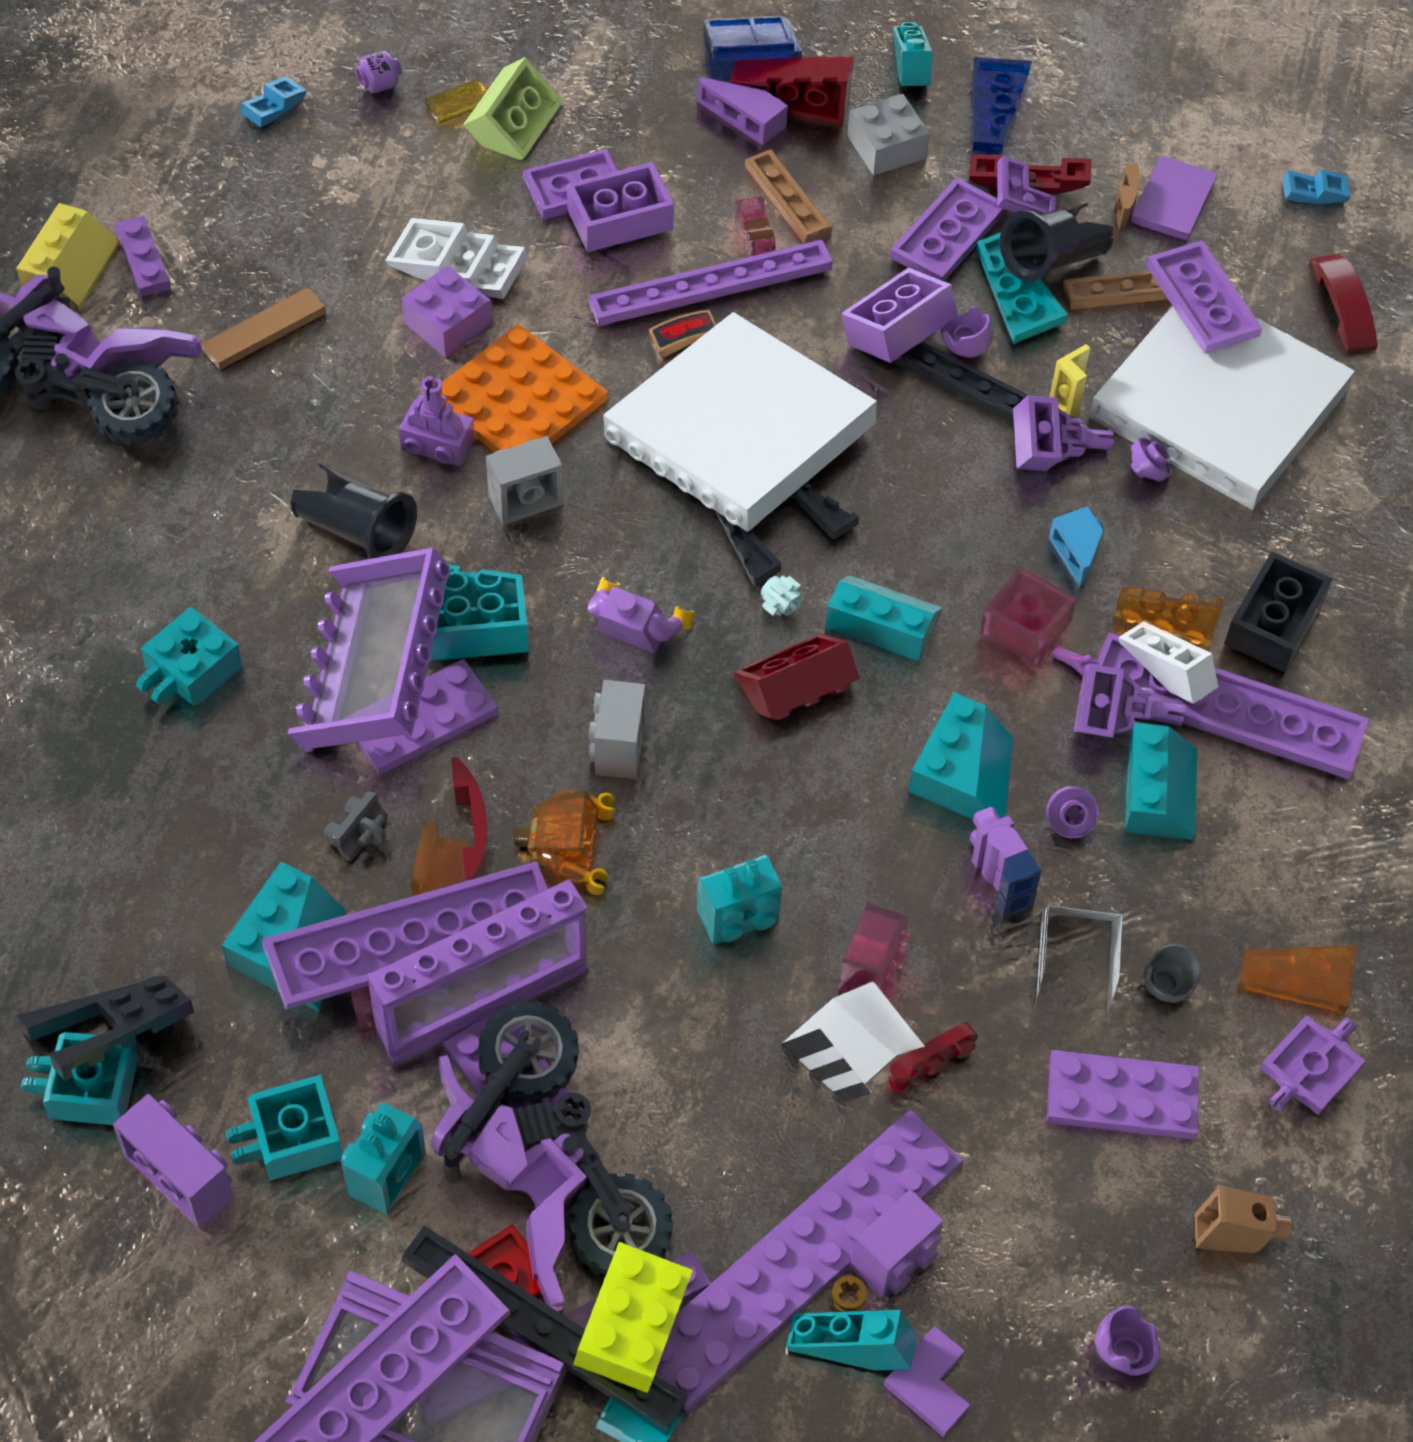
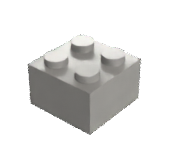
[847,94,930,176]
[486,436,563,525]
[589,680,645,780]

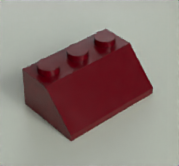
[733,633,860,720]

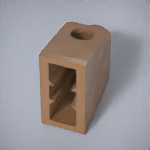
[1194,1186,1292,1253]

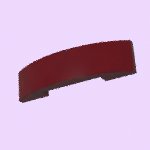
[969,154,1092,195]
[1310,253,1378,353]
[451,757,488,881]

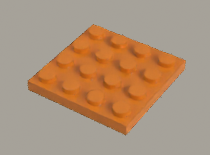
[442,324,608,452]

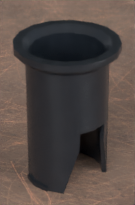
[1000,203,1114,282]
[290,463,418,559]

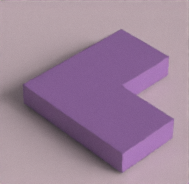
[997,156,1056,214]
[883,1326,970,1438]

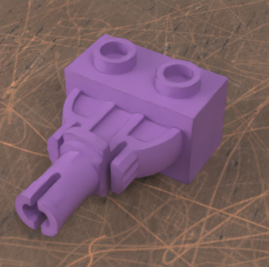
[399,376,475,467]
[1013,395,1114,471]
[1073,663,1186,738]

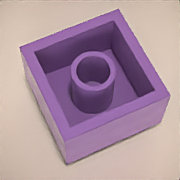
[401,266,492,358]
[850,1189,943,1300]

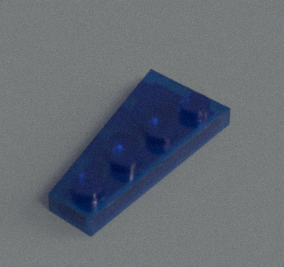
[972,57,1032,152]

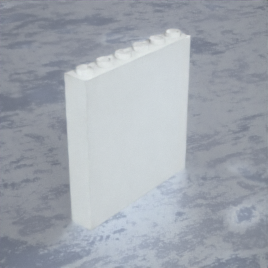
[1089,306,1355,510]
[603,312,877,532]

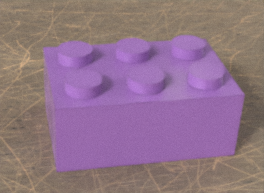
[567,162,674,252]
[841,268,958,363]
[113,1094,234,1229]

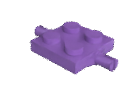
[1260,1015,1366,1116]

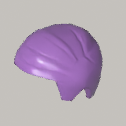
[941,307,993,358]
[1095,1305,1160,1376]

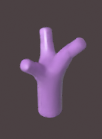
[1052,645,1097,677]

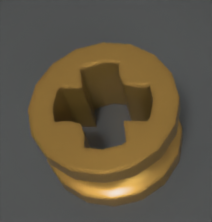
[831,1276,867,1312]

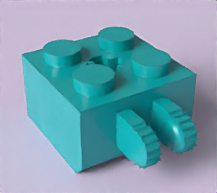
[136,607,243,705]
[697,855,782,945]
[21,1032,139,1125]
[225,1074,342,1181]
[341,1102,426,1215]

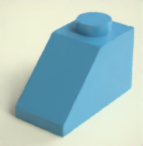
[1049,506,1104,587]

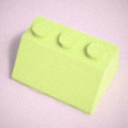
[463,57,563,160]

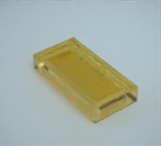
[425,78,487,124]

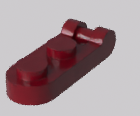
[887,1022,978,1095]

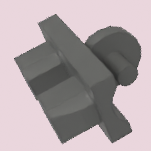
[324,791,388,862]

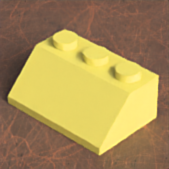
[16,203,120,310]

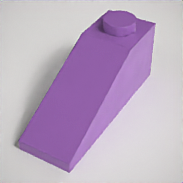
[697,77,788,145]

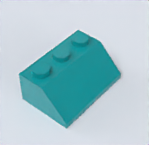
[825,575,942,662]
[1125,723,1197,840]

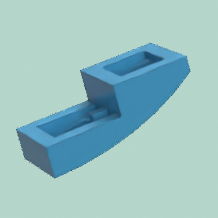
[240,76,306,127]
[1282,169,1350,204]

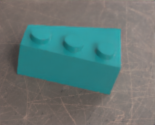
[430,564,529,661]
[908,692,1013,820]
[222,862,346,1012]

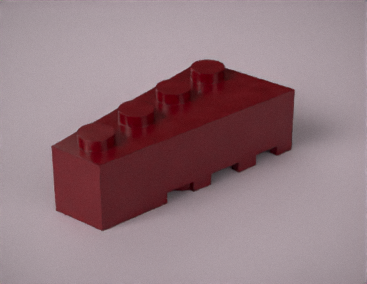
[729,57,854,124]

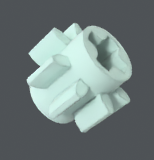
[761,575,802,616]

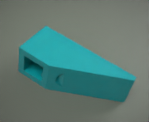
[893,22,932,86]
[786,1310,918,1370]

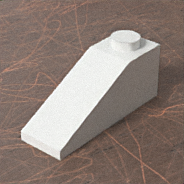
[1119,621,1219,704]

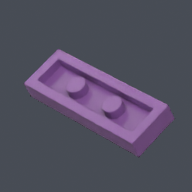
[114,215,171,297]

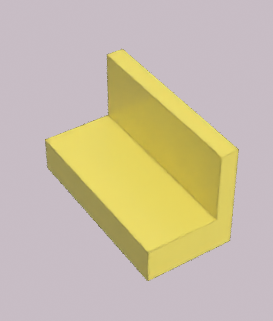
[1050,344,1090,418]

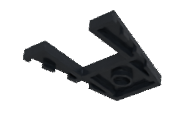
[715,482,859,586]
[17,976,194,1081]

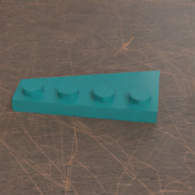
[976,233,1068,344]

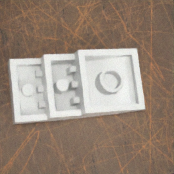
[386,218,528,299]

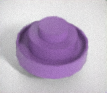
[1131,437,1172,482]
[1046,786,1099,839]

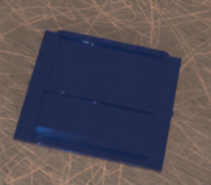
[703,16,802,61]

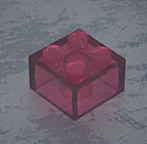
[980,566,1077,666]
[837,902,912,1000]

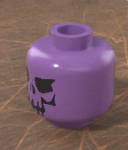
[356,51,402,94]

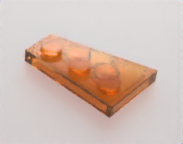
[1114,586,1226,647]
[1238,945,1358,1013]

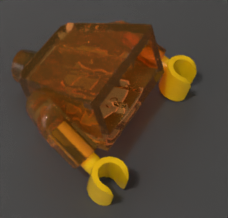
[513,789,615,895]

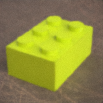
[573,1242,693,1393]

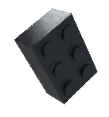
[1224,551,1333,672]

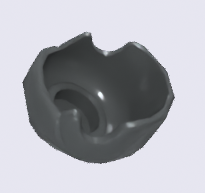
[1143,943,1202,1003]

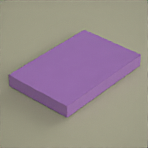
[523,149,618,220]
[1131,155,1217,241]

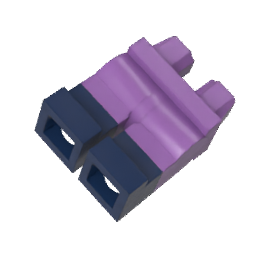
[970,807,1041,919]

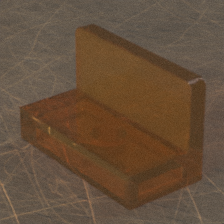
[411,821,467,896]

